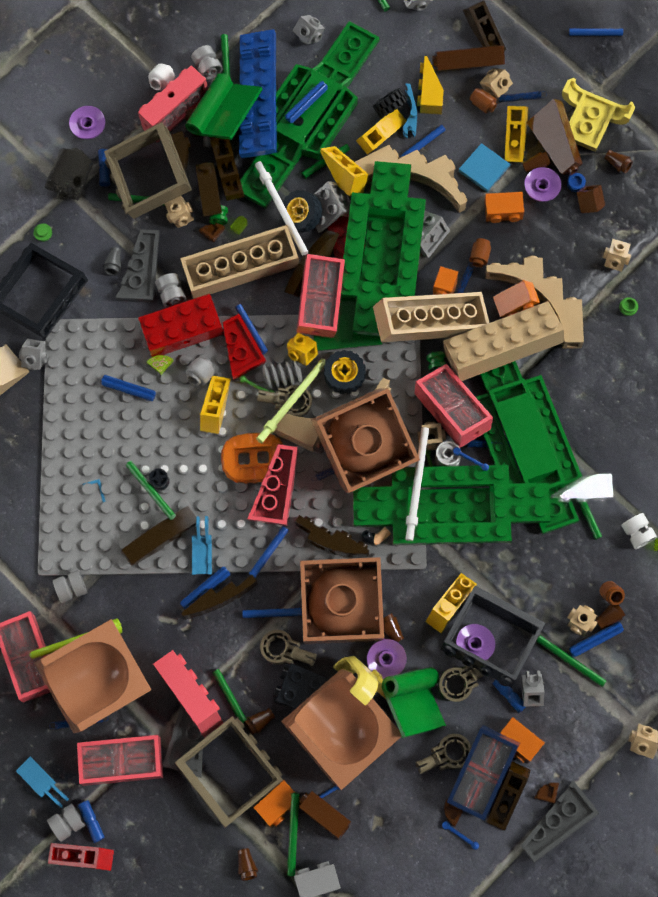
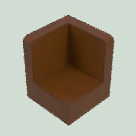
[577,185,605,213]

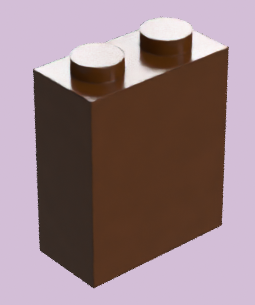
[299,791,351,840]

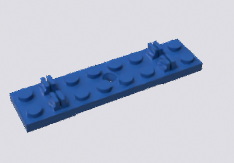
[239,29,277,158]

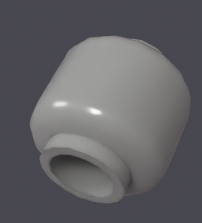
[186,358,214,386]

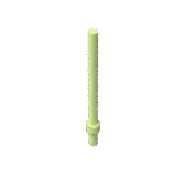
[256,358,326,443]

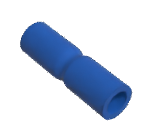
[98,149,110,187]
[492,680,526,714]
[77,800,105,843]

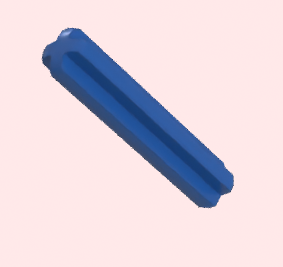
[285,81,328,123]
[101,375,156,401]
[180,566,230,609]
[569,622,624,657]

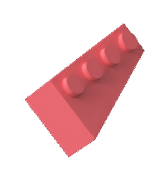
[247,444,299,526]
[153,650,223,737]

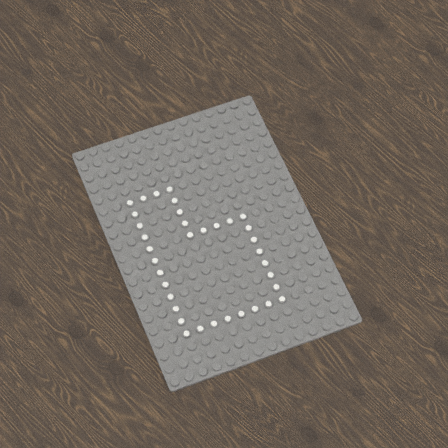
[38,315,427,576]

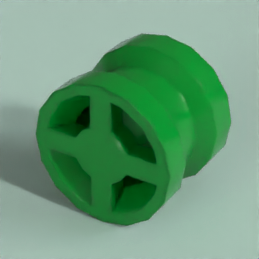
[209,205,228,225]
[426,351,447,372]

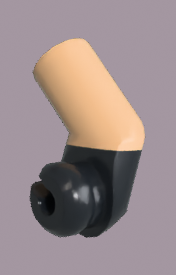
[361,527,391,545]

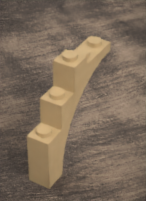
[355,145,467,213]
[485,256,584,349]
[273,378,392,452]

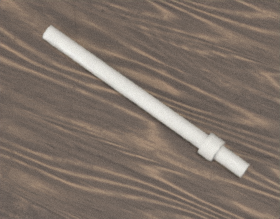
[255,161,308,256]
[405,427,429,541]

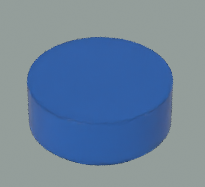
[567,173,586,192]

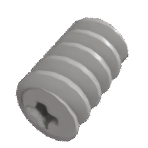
[262,361,302,388]

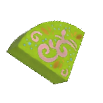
[147,355,173,375]

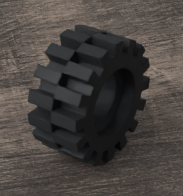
[373,88,407,118]

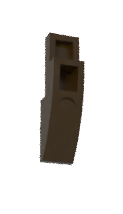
[295,515,369,558]

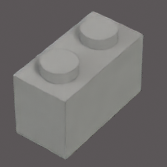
[294,861,341,897]

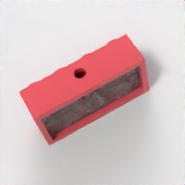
[138,65,208,142]
[296,254,345,338]
[414,364,493,448]
[0,611,50,703]
[77,735,163,786]

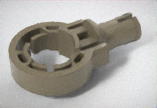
[257,385,312,417]
[260,630,317,666]
[438,660,489,702]
[415,734,472,774]

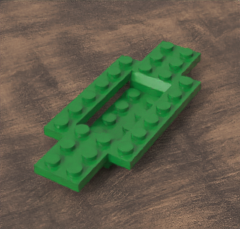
[341,161,426,336]
[476,361,583,535]
[353,465,550,545]

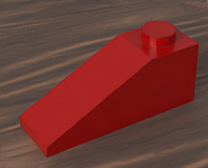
[48,843,114,871]

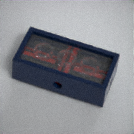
[447,725,520,820]

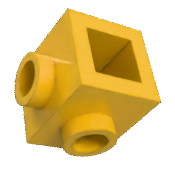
[287,333,318,366]

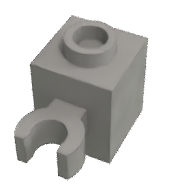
[521,671,545,707]

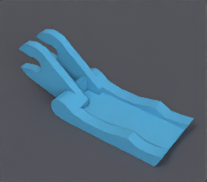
[403,83,417,139]
[192,516,212,575]
[16,756,69,807]

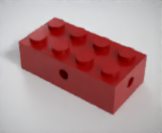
[138,294,224,357]

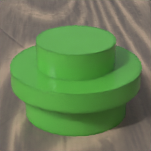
[34,224,52,242]
[619,297,638,316]

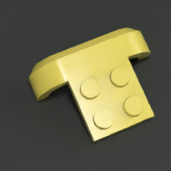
[562,78,635,152]
[333,656,386,706]

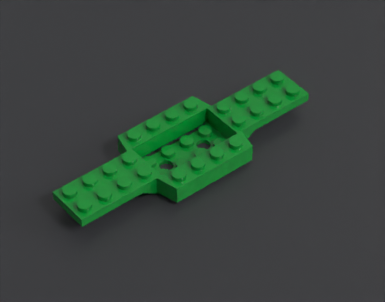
[240,21,380,209]

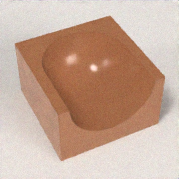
[311,388,420,493]
[300,557,384,644]
[34,619,151,733]
[281,669,402,790]

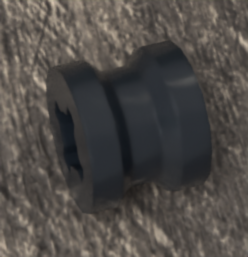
[149,468,170,491]

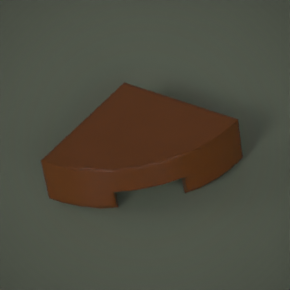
[199,224,225,242]
[534,783,559,804]
[444,799,463,827]

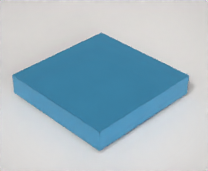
[459,143,510,193]

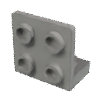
[314,181,351,233]
[420,211,450,258]

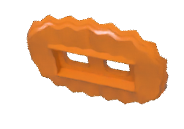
[221,433,284,484]

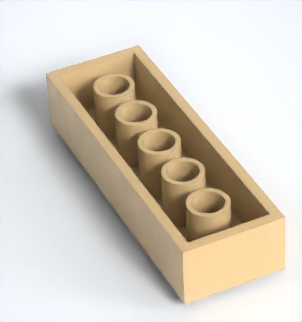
[180,225,299,299]
[373,292,489,343]
[443,301,564,381]

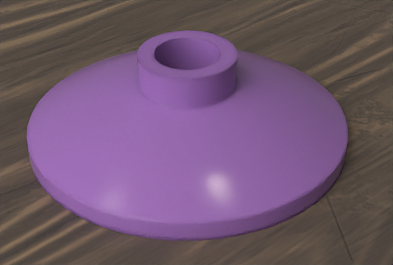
[69,106,105,140]
[524,167,561,202]
[456,624,495,660]
[367,639,407,678]

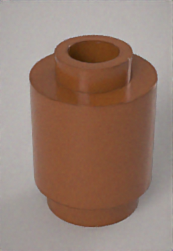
[470,88,497,114]
[469,238,491,268]
[600,581,625,605]

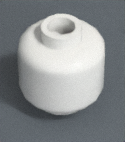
[148,64,175,91]

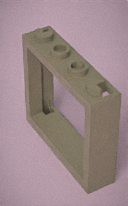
[104,122,192,219]
[175,716,283,828]

